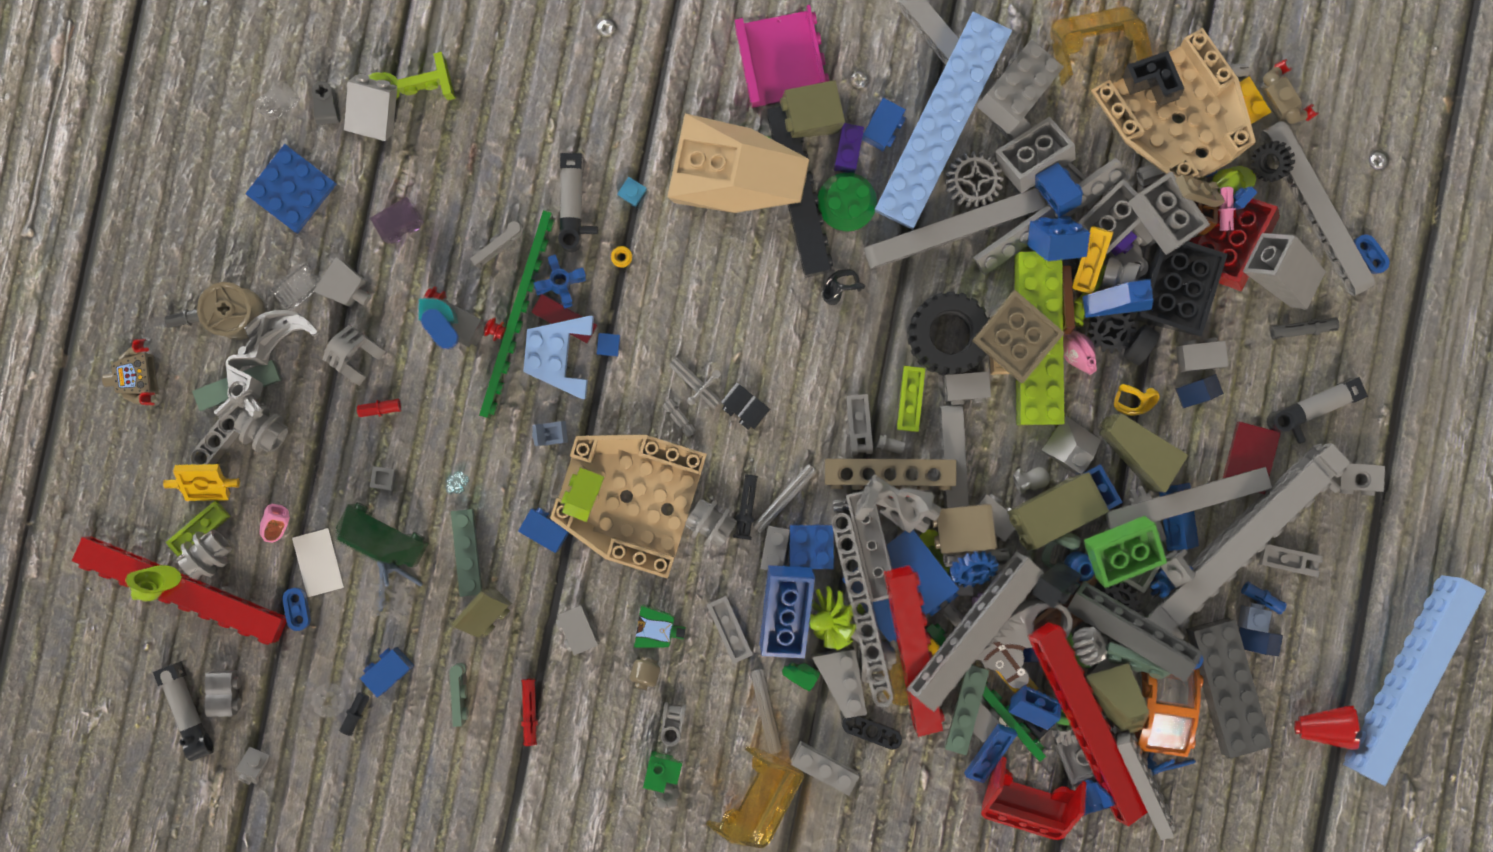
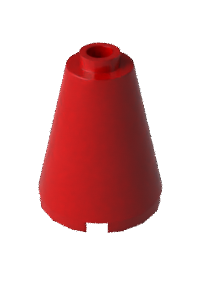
[1294,706,1360,750]

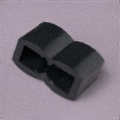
[721,383,771,430]

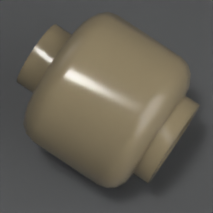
[629,657,661,691]

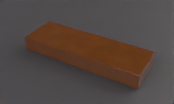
[1062,266,1075,334]

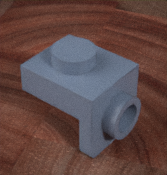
[532,421,568,446]

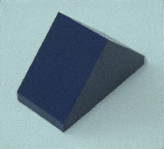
[1175,374,1224,409]
[1239,627,1283,656]

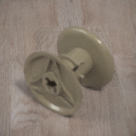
[197,282,265,340]

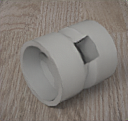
[1103,258,1141,287]

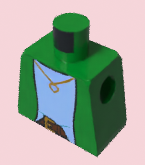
[634,604,686,648]

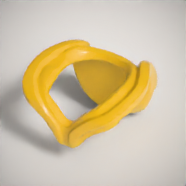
[1114,384,1160,416]

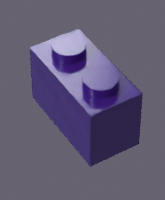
[834,123,864,173]

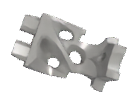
[855,475,941,533]

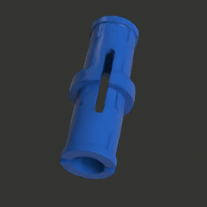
[1241,581,1287,615]

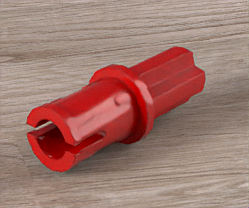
[357,398,401,417]

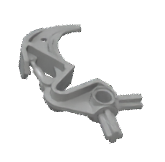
[214,310,319,420]

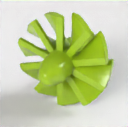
[809,586,865,650]

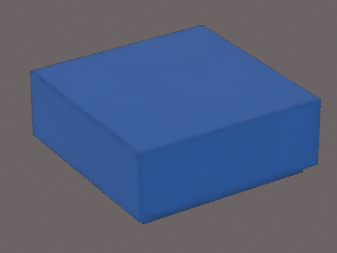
[597,333,620,357]

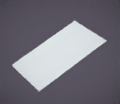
[292,528,344,597]

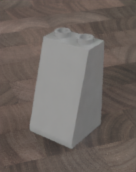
[1243,233,1326,309]

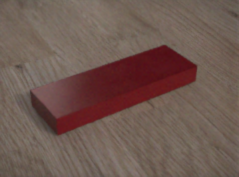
[531,294,598,344]

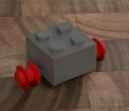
[424,286,506,347]

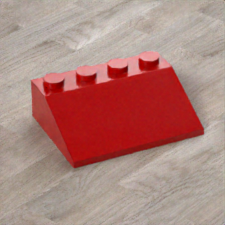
[1189,198,1280,292]

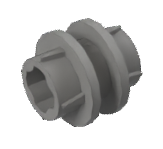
[233,406,288,452]
[685,499,736,548]
[177,529,232,579]

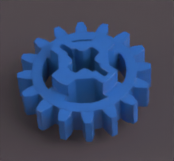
[950,550,999,587]

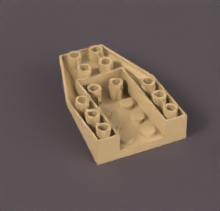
[667,113,810,213]

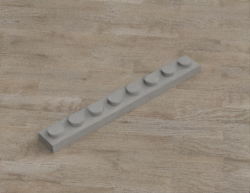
[974,158,1126,275]

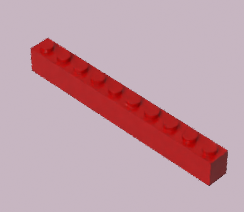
[72,536,287,645]
[1027,623,1148,827]

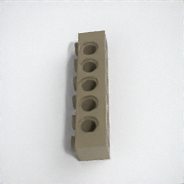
[825,459,957,490]

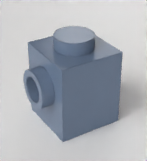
[1238,603,1272,633]

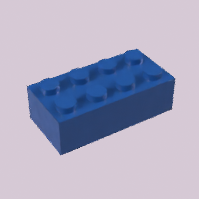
[759,565,815,658]

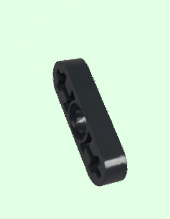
[842,716,902,750]

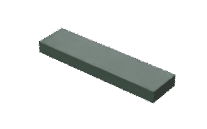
[192,360,282,411]

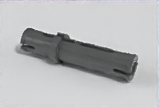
[1270,317,1339,340]

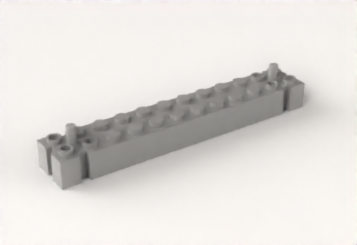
[1138,443,1351,639]

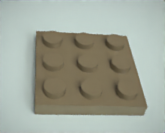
[972,290,1064,383]

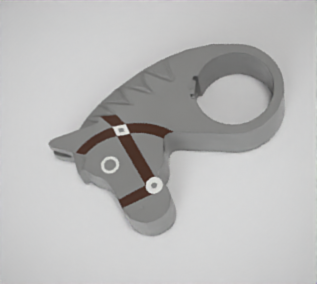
[976,598,1072,689]

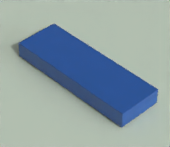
[964,723,1018,783]

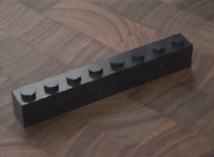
[766,106,833,278]

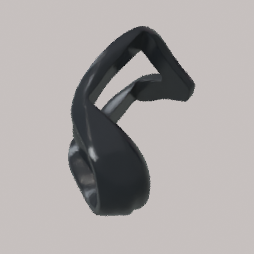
[822,269,865,305]

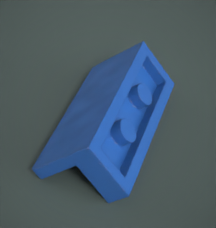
[1159,483,1199,551]

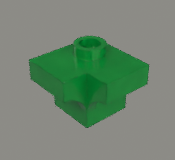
[643,751,683,793]

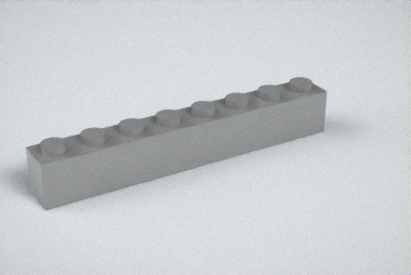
[907,552,1044,712]

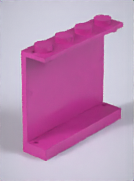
[735,5,829,108]

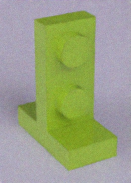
[395,52,456,101]

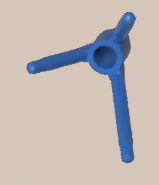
[1147,728,1196,776]

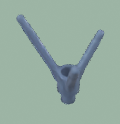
[377,562,423,612]

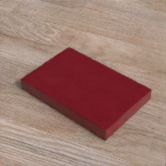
[1222,421,1281,495]

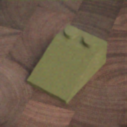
[451,587,512,638]

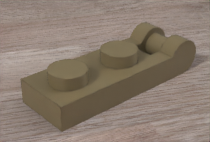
[1175,175,1225,207]

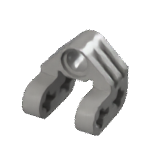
[322,325,386,386]

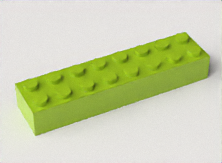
[1014,252,1064,425]

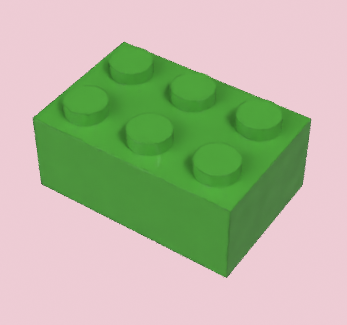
[1084,516,1167,588]

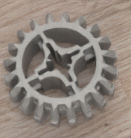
[945,151,1004,209]

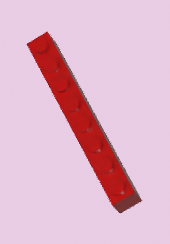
[884,565,945,737]

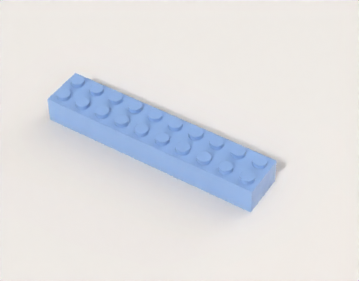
[875,12,1012,230]
[1343,575,1486,786]

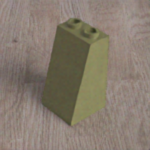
[1099,413,1188,492]
[1007,472,1109,550]

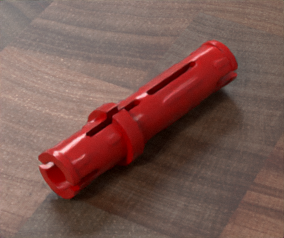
[521,679,538,746]

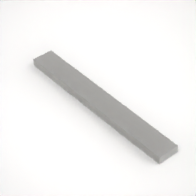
[1105,467,1272,530]

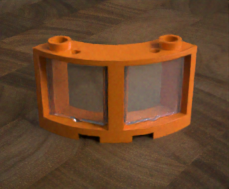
[1133,668,1203,757]

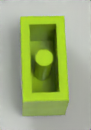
[561,467,604,522]

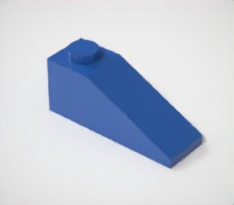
[1083,280,1153,318]

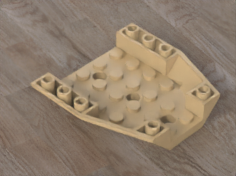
[1091,28,1256,180]
[550,435,707,579]

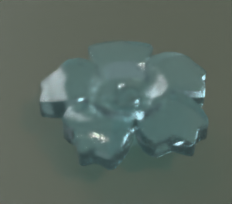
[445,471,470,495]

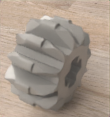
[1072,627,1107,665]

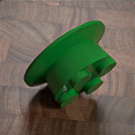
[818,172,877,232]

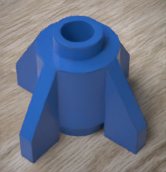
[1083,779,1115,816]

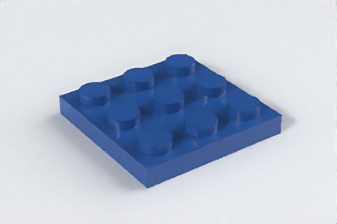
[245,144,337,234]

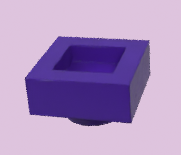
[1111,231,1137,256]

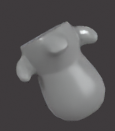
[1013,467,1050,494]

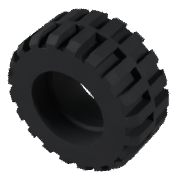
[908,292,990,376]

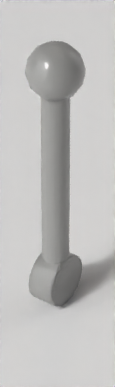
[687,370,721,405]

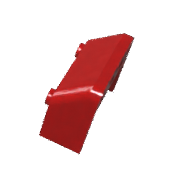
[981,757,1087,840]

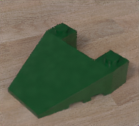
[336,502,429,567]

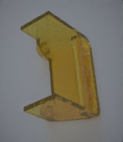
[1050,6,1153,85]
[706,746,803,848]

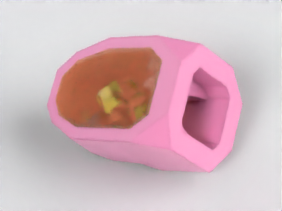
[259,504,290,543]

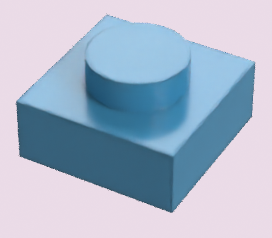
[617,177,647,207]

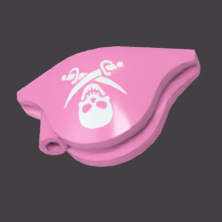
[1063,330,1097,375]

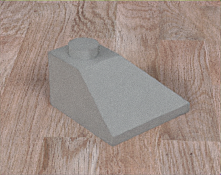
[1041,416,1101,475]

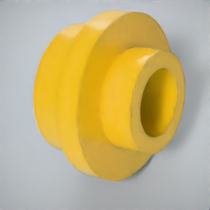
[611,246,632,268]

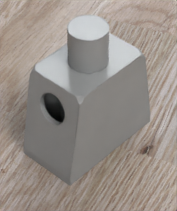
[314,257,371,307]

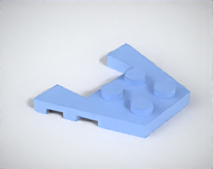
[523,316,594,399]

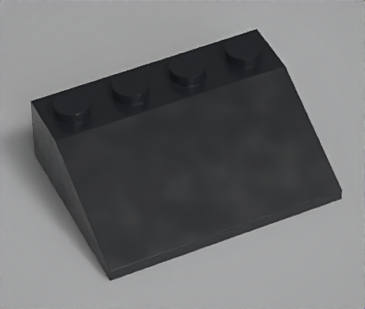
[1135,241,1228,336]

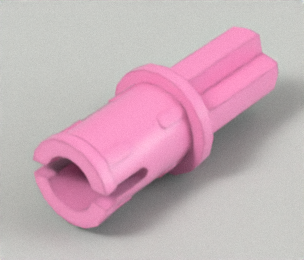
[1218,187,1236,231]

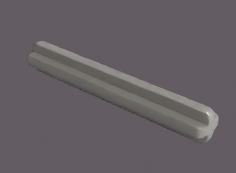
[753,464,816,533]
[751,669,781,754]

